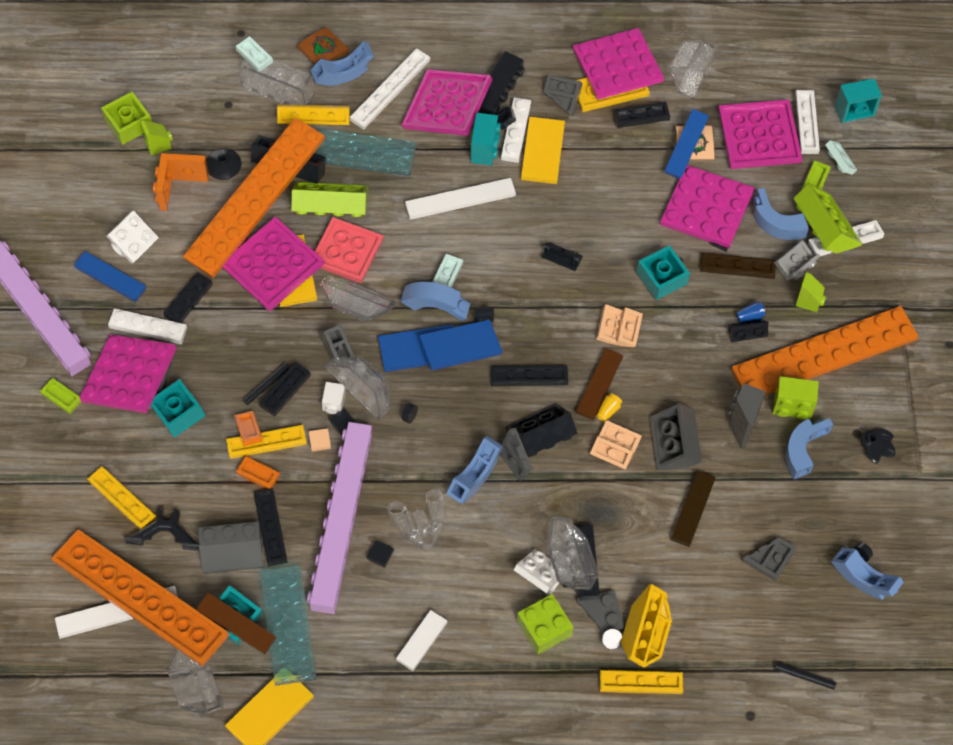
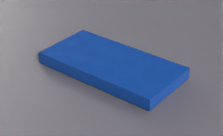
[418,320,503,371]
[378,324,454,372]

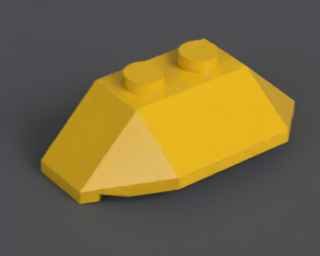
[621,584,672,667]

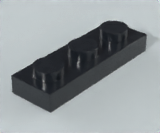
[614,102,670,128]
[163,272,213,323]
[259,362,311,417]

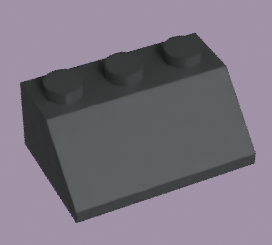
[728,383,766,449]
[650,403,702,471]
[198,522,263,574]

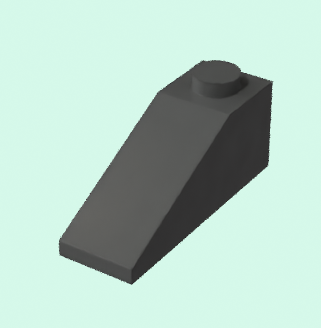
[319,324,364,384]

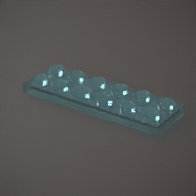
[314,128,416,176]
[260,566,316,686]

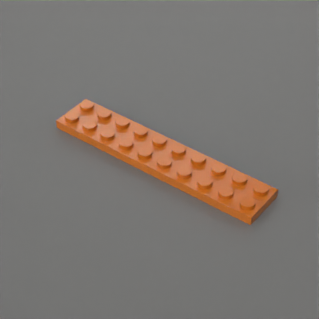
[183,117,325,279]
[731,306,919,396]
[51,529,229,667]

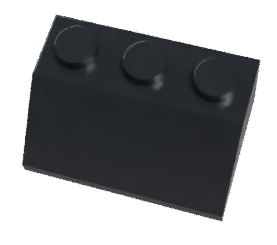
[505,403,578,457]

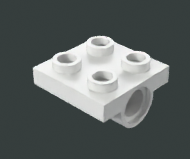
[106,210,159,263]
[514,549,568,595]

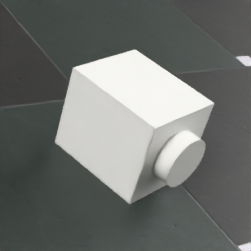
[322,382,346,414]

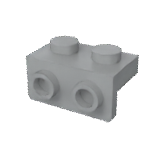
[774,240,820,280]

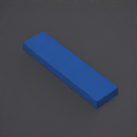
[664,109,709,179]
[74,251,146,303]

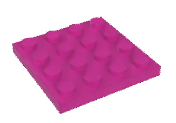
[573,28,664,100]
[402,69,492,136]
[718,100,802,169]
[660,165,755,249]
[222,217,325,312]
[79,334,177,414]

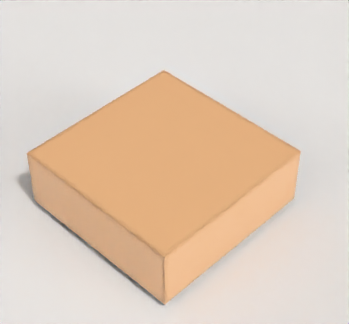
[309,428,331,451]

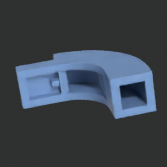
[311,41,374,86]
[753,188,809,240]
[400,282,471,321]
[785,418,833,480]
[446,436,503,504]
[831,547,904,600]

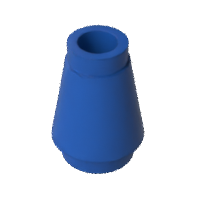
[736,301,766,322]

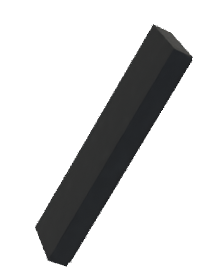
[491,365,568,386]
[254,488,288,567]

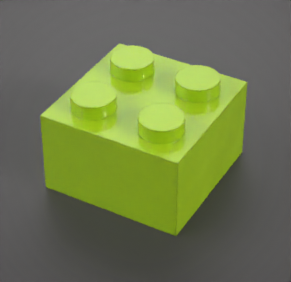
[101,91,152,145]
[773,376,819,420]
[517,594,574,655]

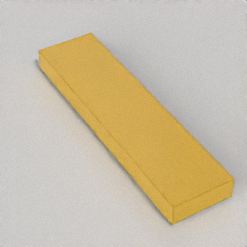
[277,104,350,125]
[226,425,307,459]
[87,466,156,529]
[600,670,683,694]

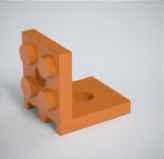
[153,153,209,211]

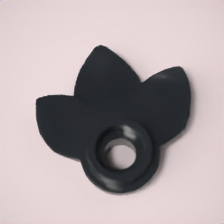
[861,429,896,464]

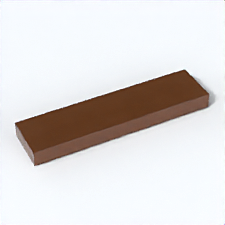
[576,349,623,421]
[196,593,277,655]

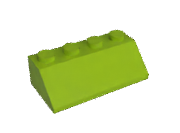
[292,182,369,217]
[794,183,863,254]

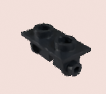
[542,242,583,271]
[728,319,769,343]

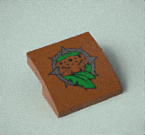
[297,27,349,64]

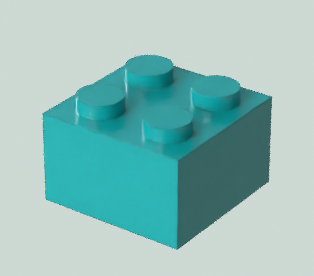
[835,78,882,123]
[471,113,501,166]
[636,245,690,300]
[150,379,206,438]
[208,585,263,646]

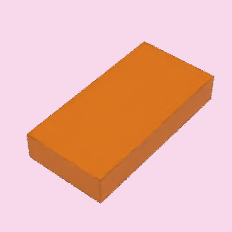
[234,411,263,447]
[236,456,280,489]

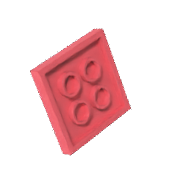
[315,217,384,284]

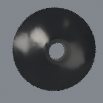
[206,148,242,180]

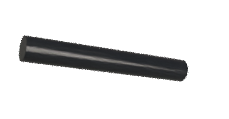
[243,363,290,406]
[775,662,837,690]

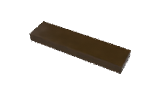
[700,253,776,279]
[671,471,716,547]

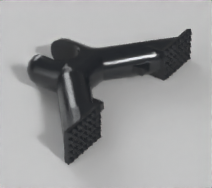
[124,507,200,552]

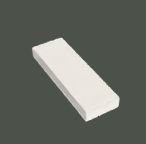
[396,610,448,671]

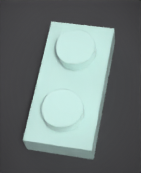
[236,36,273,72]
[826,140,857,175]
[433,254,463,288]

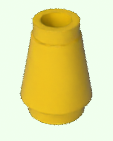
[596,393,622,422]

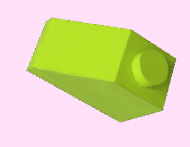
[140,120,173,156]
[796,272,826,312]

